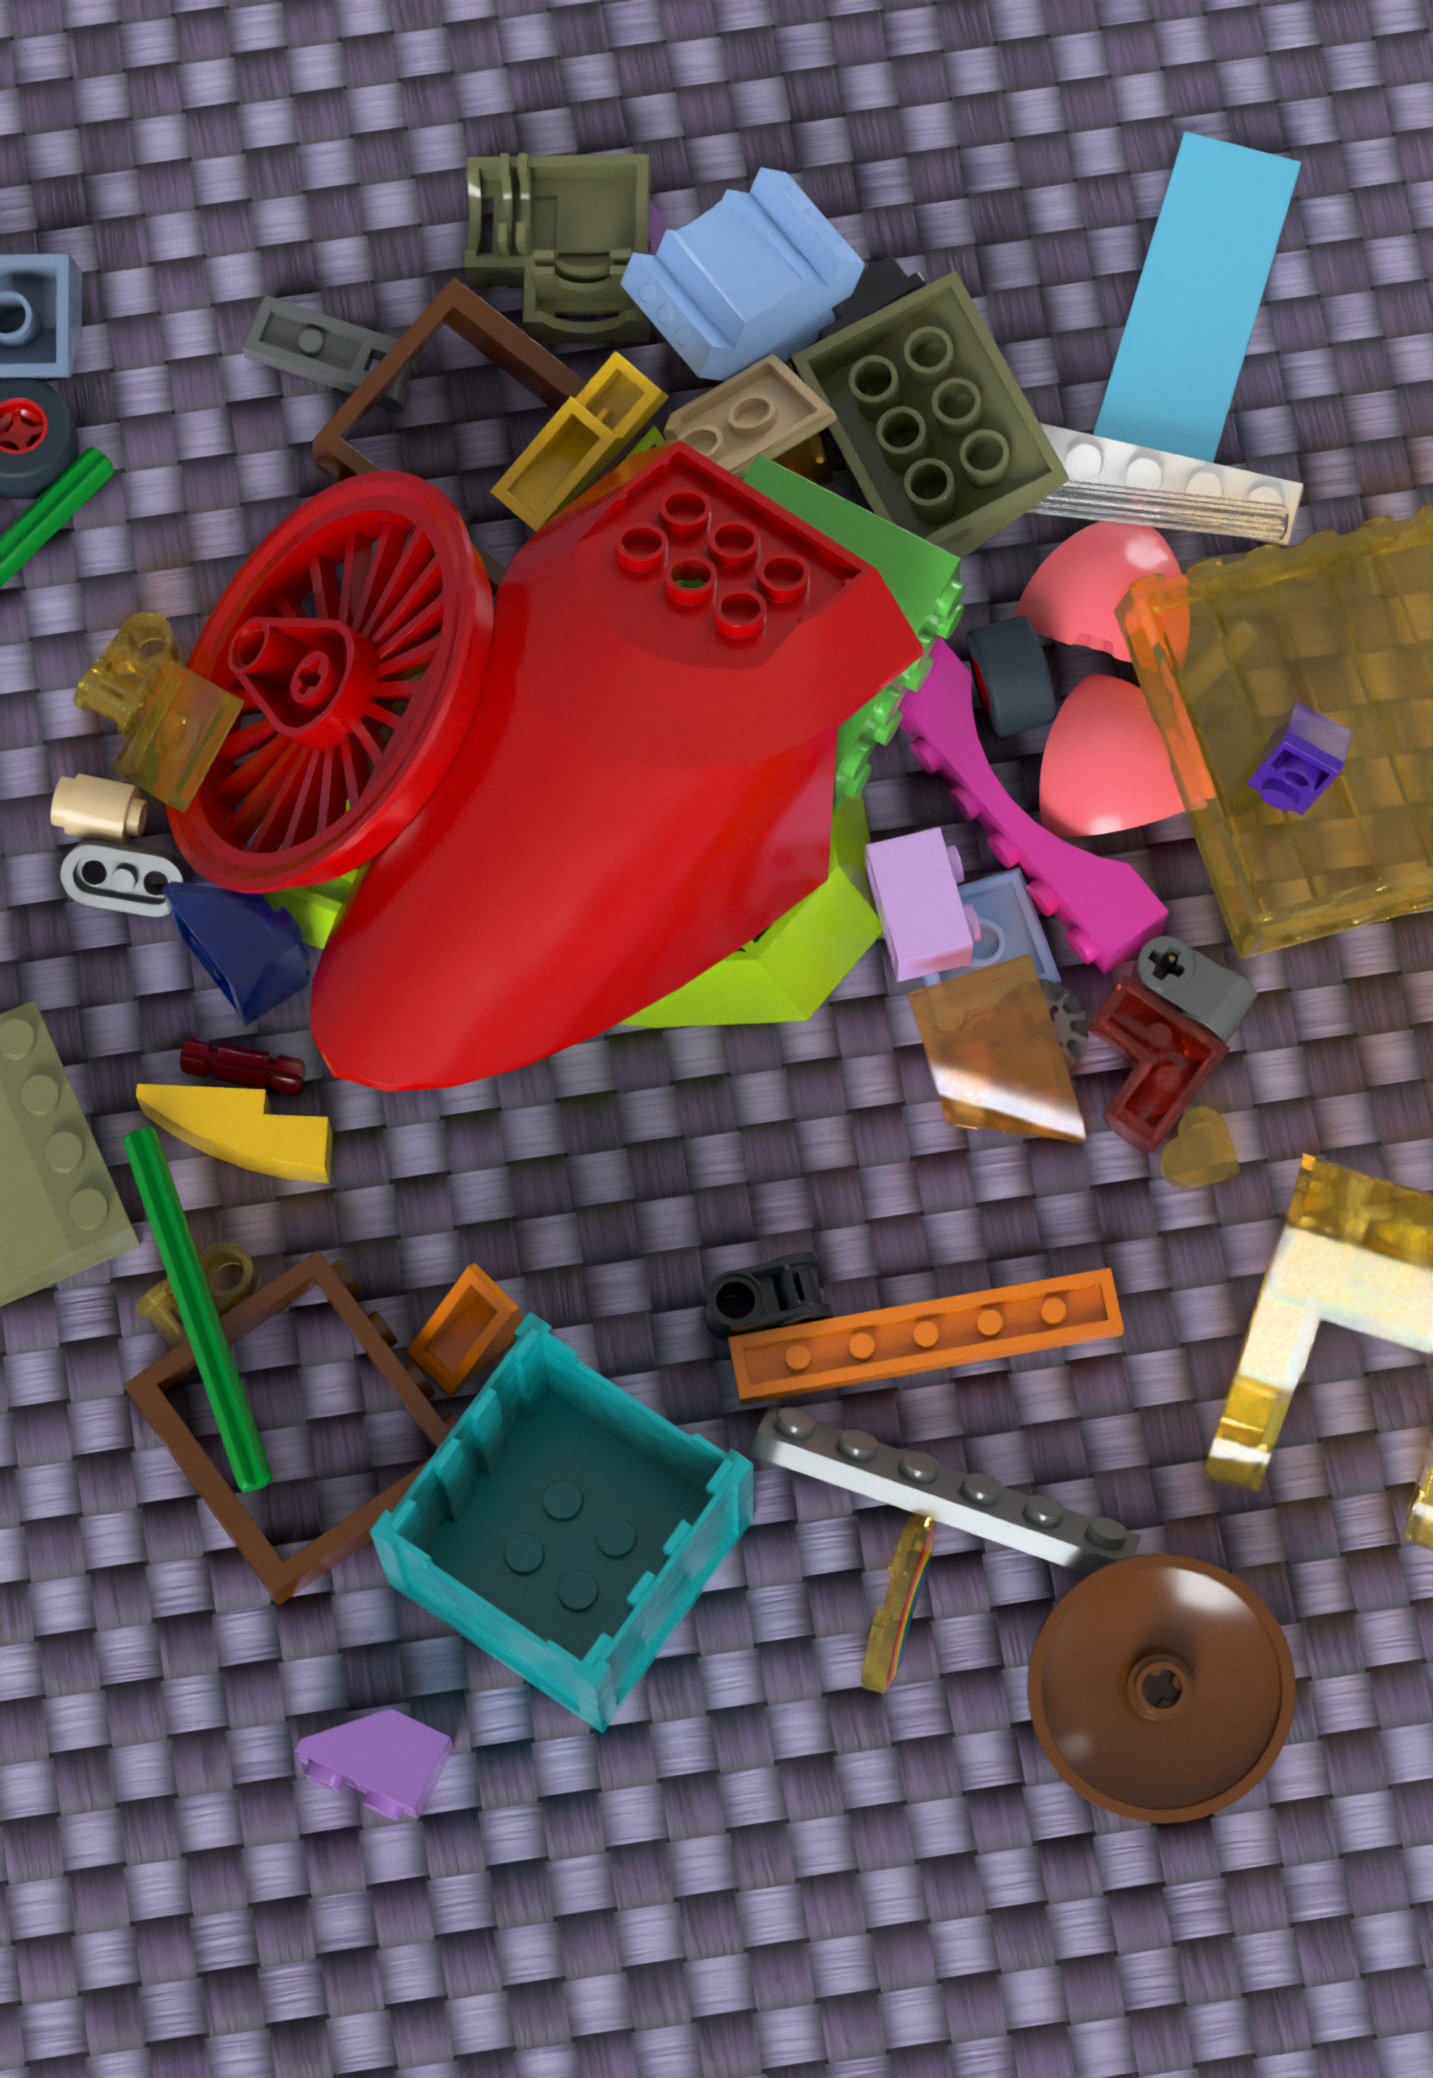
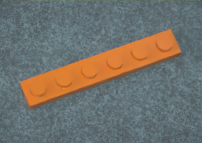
[728,1268,1124,1405]

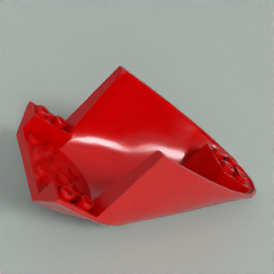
[310,440,924,1092]

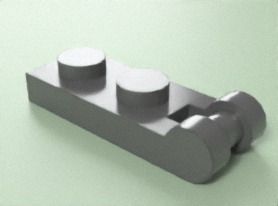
[242,295,425,412]

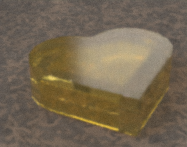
[1159,1107,1240,1189]

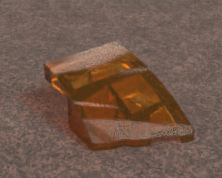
[907,953,1088,1143]

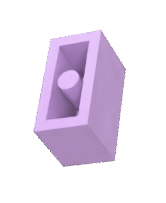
[864,827,981,982]

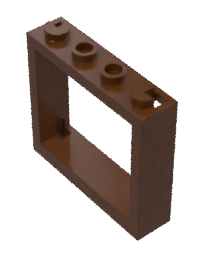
[311,277,647,599]
[124,1250,458,1606]

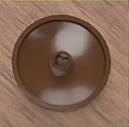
[1027,1553,1296,1823]

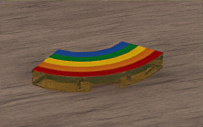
[861,1513,936,1694]

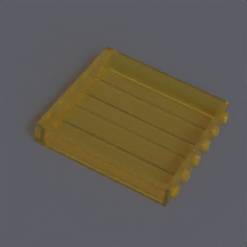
[1114,503,1433,960]

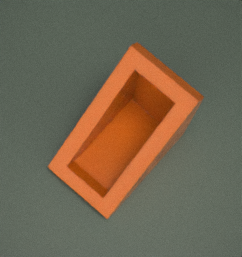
[406,1263,522,1397]

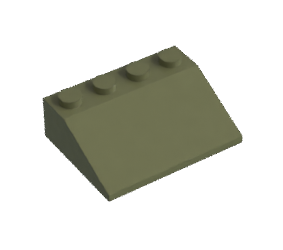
[791,270,1069,559]
[0,1000,141,1307]

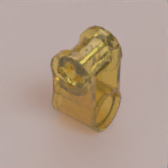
[73,611,183,738]
[135,1241,261,1353]

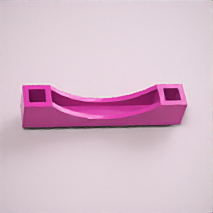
[898,636,1169,975]

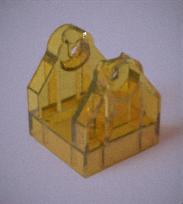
[1202,1153,1433,1551]

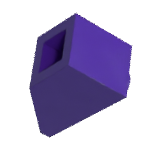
[1246,701,1352,815]

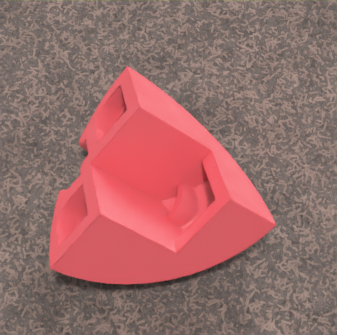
[1013,517,1188,672]
[1039,673,1217,838]

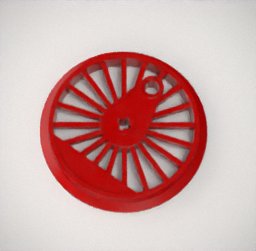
[164,470,494,894]

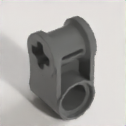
[1130,936,1257,1049]

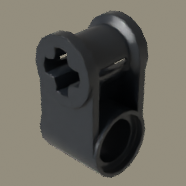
[704,1252,833,1343]

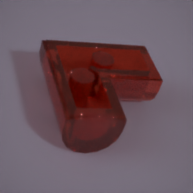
[1087,975,1230,1153]

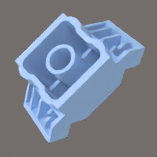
[620,167,866,381]

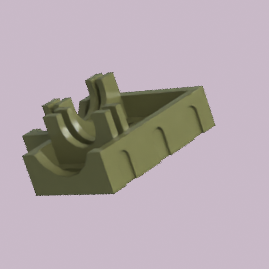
[464,153,653,343]

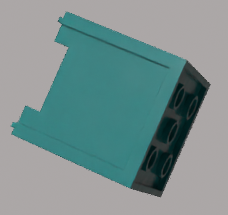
[370,1311,753,1733]

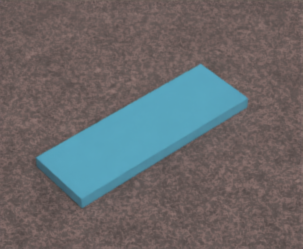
[1093,131,1301,463]

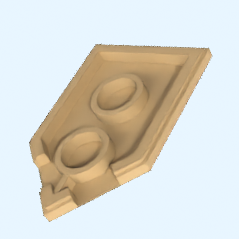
[663,353,837,479]

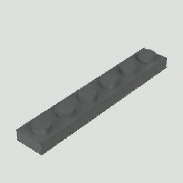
[750,1404,1141,1574]

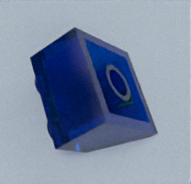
[161,881,310,1026]

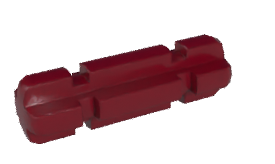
[179,1037,306,1095]

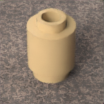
[51,773,148,844]

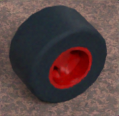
[0,378,79,499]
[966,616,1057,737]

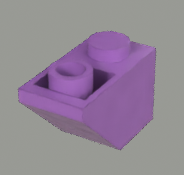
[295,1708,454,1821]

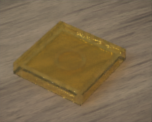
[111,659,244,813]

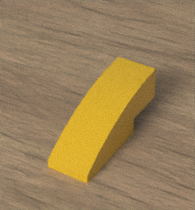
[490,351,669,532]
[136,1084,333,1184]

